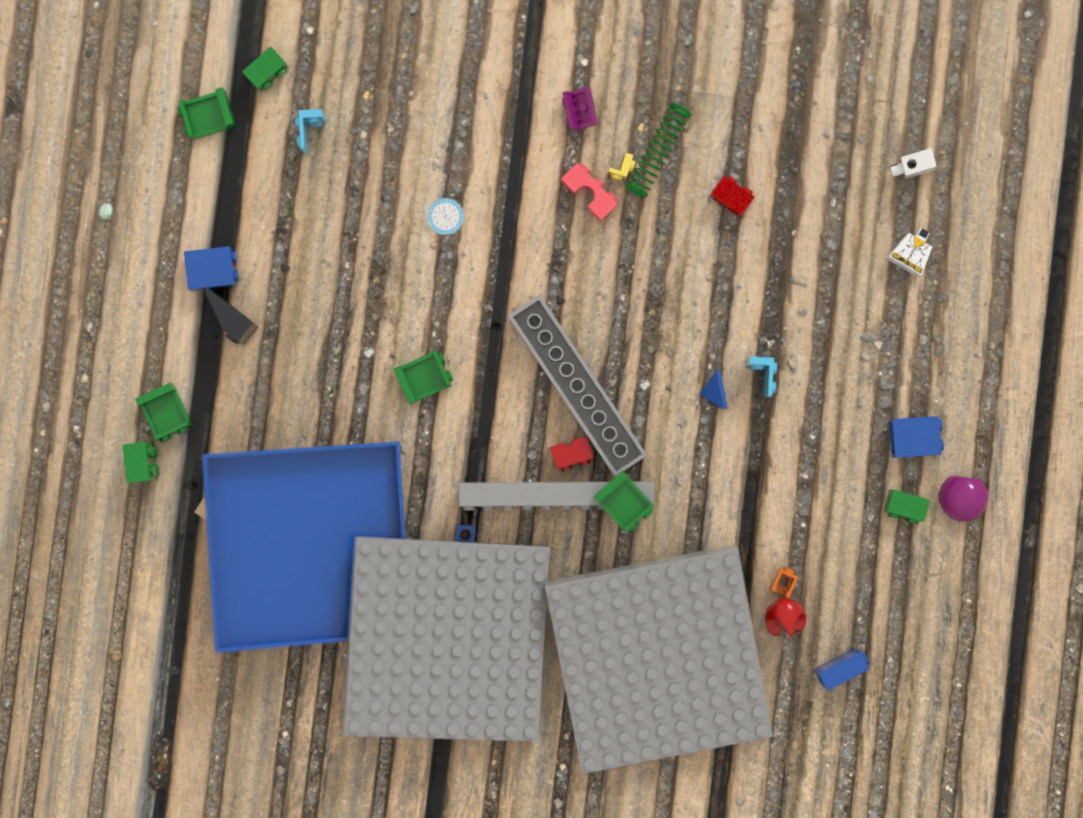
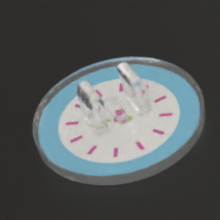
[426,197,465,236]

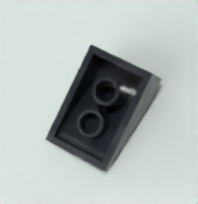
[205,288,259,344]

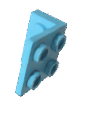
[296,109,327,155]
[746,357,777,398]

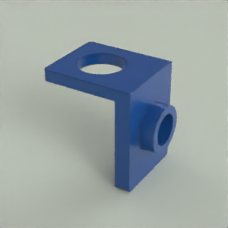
[456,525,476,542]

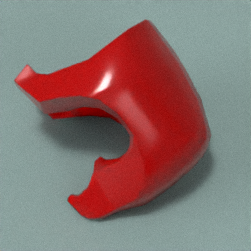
[765,598,806,638]

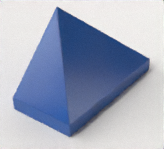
[700,371,727,409]

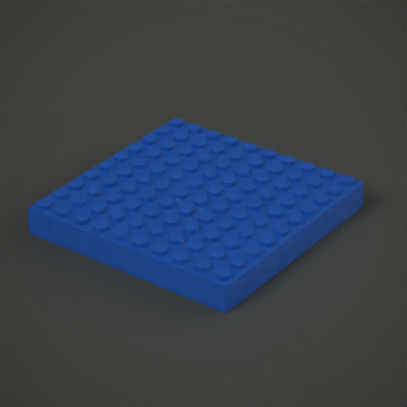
[202,442,406,653]

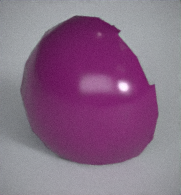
[939,476,988,522]

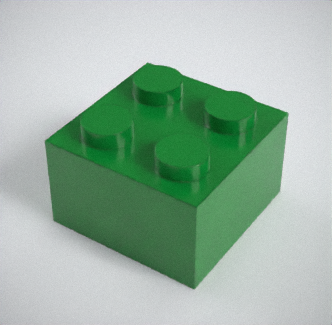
[122,442,160,483]

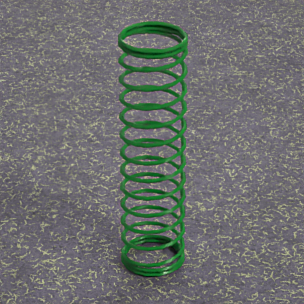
[626,103,692,198]

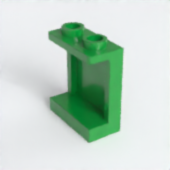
[177,87,236,140]
[394,350,453,404]
[135,383,193,443]
[593,471,654,532]

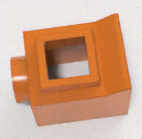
[769,567,798,598]

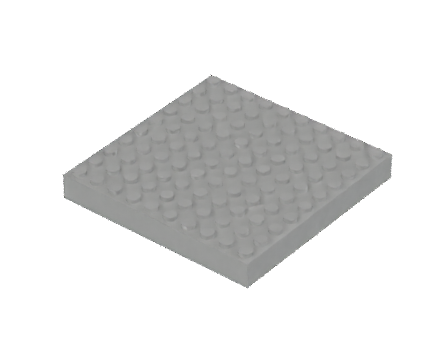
[342,536,550,741]
[545,544,773,774]

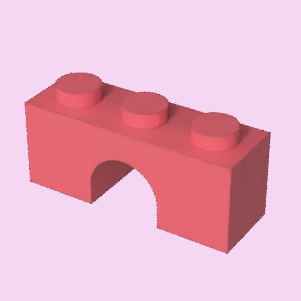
[561,163,618,222]

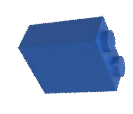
[184,246,239,291]
[889,416,944,458]
[813,648,869,691]

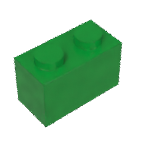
[242,46,288,92]
[884,489,930,525]

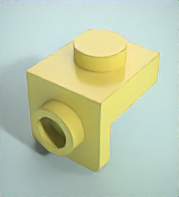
[608,153,636,181]

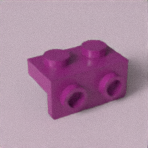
[562,87,598,131]

